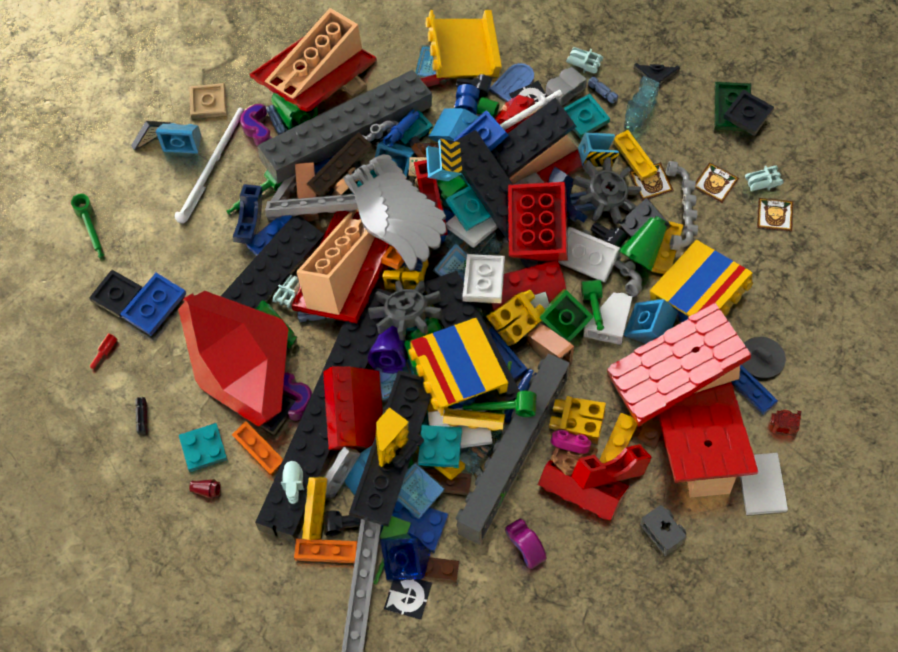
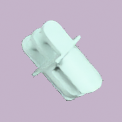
[566,47,603,73]
[745,166,784,192]
[273,274,300,308]
[281,461,304,504]

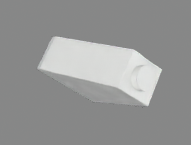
[584,293,632,345]

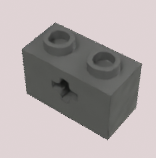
[640,505,687,556]

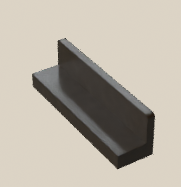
[307,132,372,197]

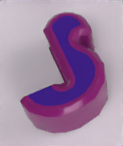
[240,104,272,146]
[283,372,312,421]
[505,518,547,569]

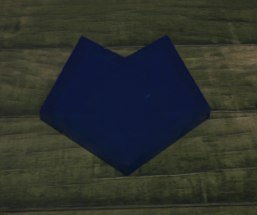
[380,533,431,580]

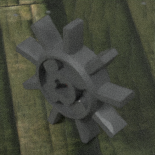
[572,157,642,225]
[369,280,443,340]

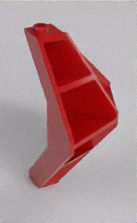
[178,290,288,427]

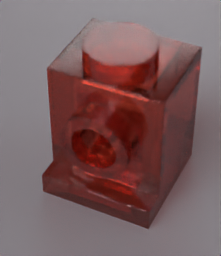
[770,410,802,437]

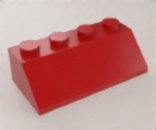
[537,459,629,521]

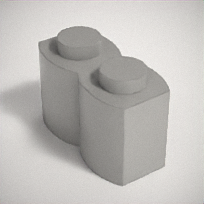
[546,67,587,106]

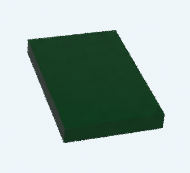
[714,82,751,132]

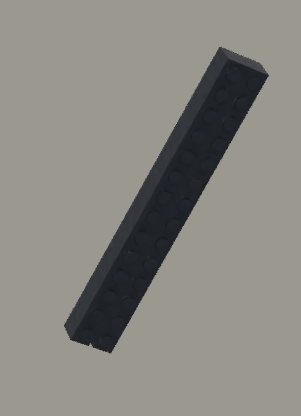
[255,287,393,543]

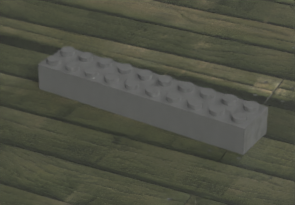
[257,70,432,184]
[456,353,570,545]

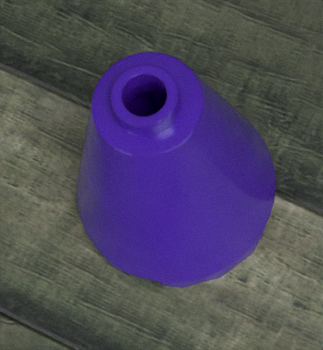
[367,326,407,374]

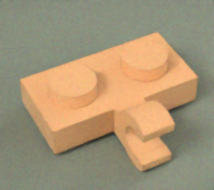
[332,167,359,196]

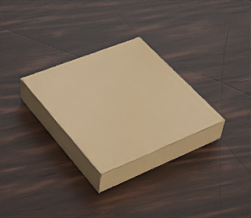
[190,83,227,119]

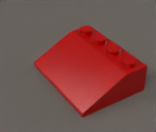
[508,182,568,262]
[489,260,567,321]
[323,366,383,450]

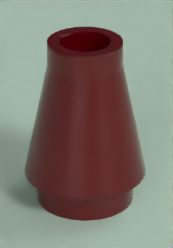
[189,479,221,499]

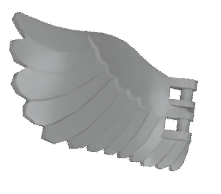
[344,155,446,271]

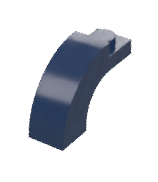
[548,167,588,223]
[233,184,262,244]

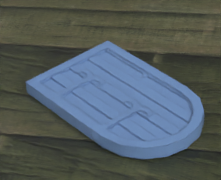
[489,63,534,102]

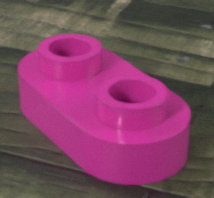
[550,430,591,454]

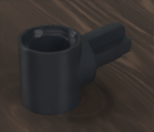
[456,74,492,98]
[590,222,628,247]
[323,511,361,536]

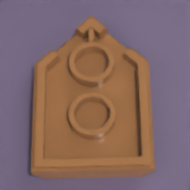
[551,447,598,476]

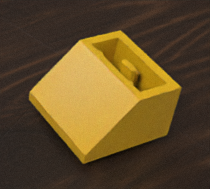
[376,408,409,467]

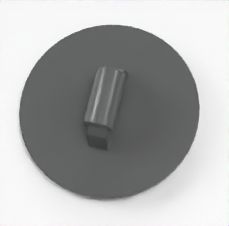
[741,337,786,378]

